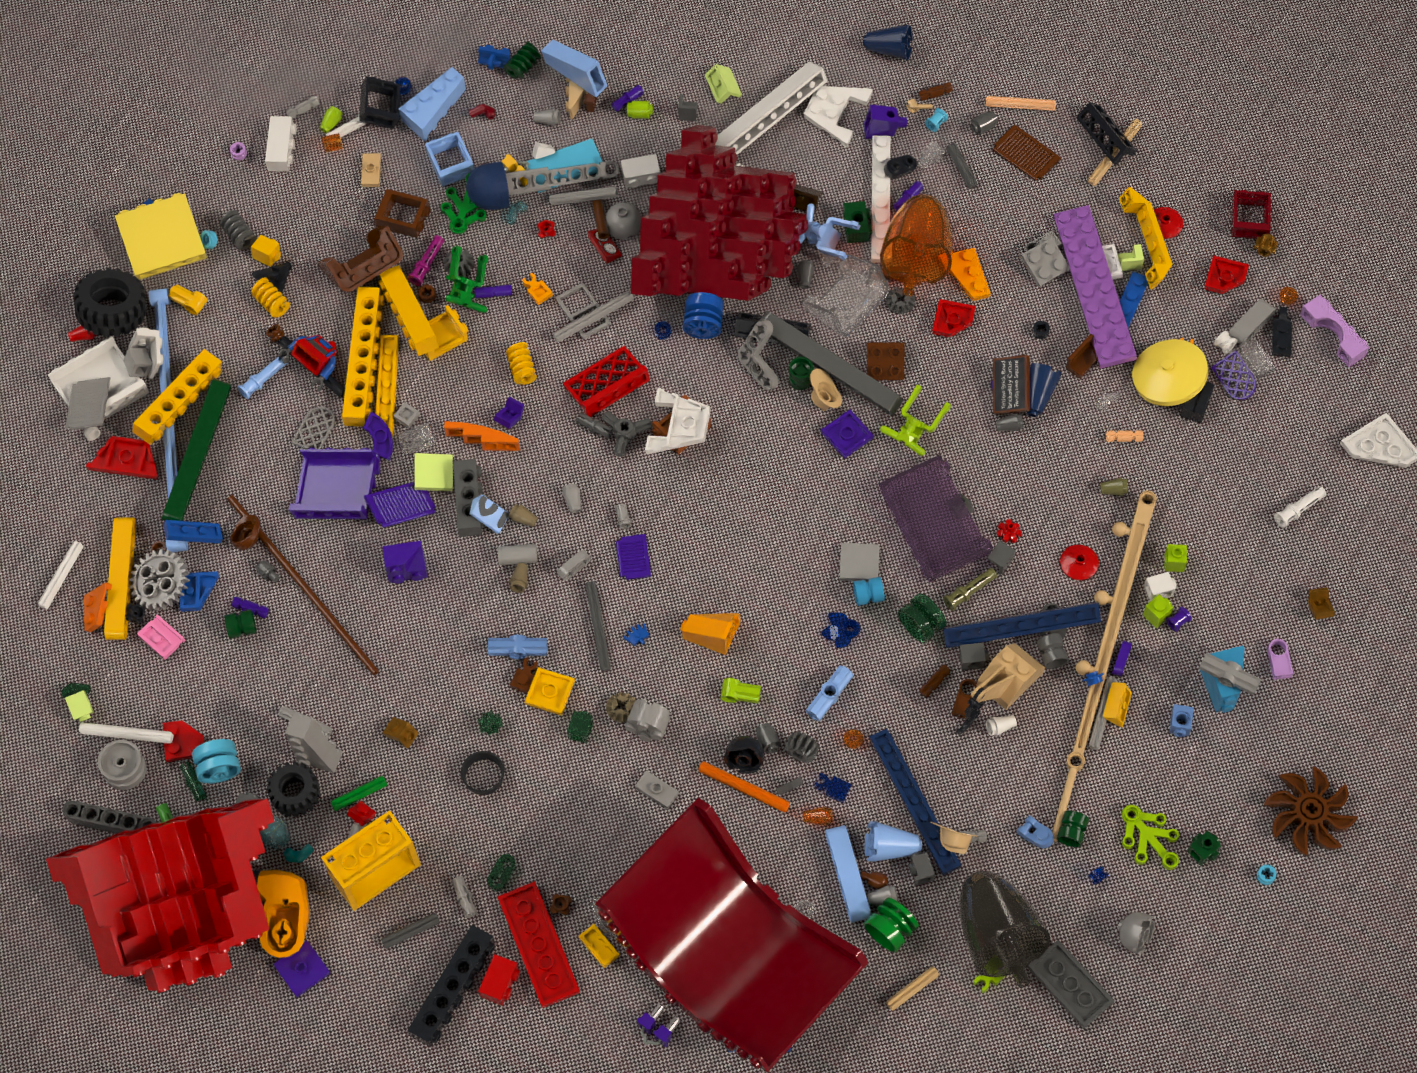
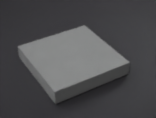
[839,543,880,582]

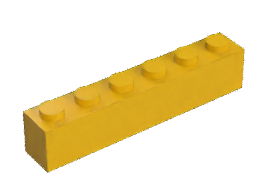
[378,265,439,356]

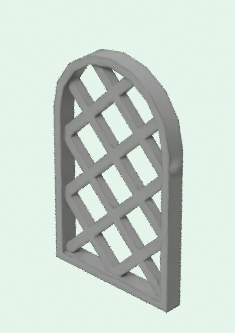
[291,406,335,449]

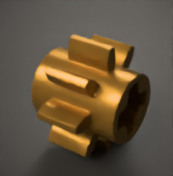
[1254,234,1278,257]

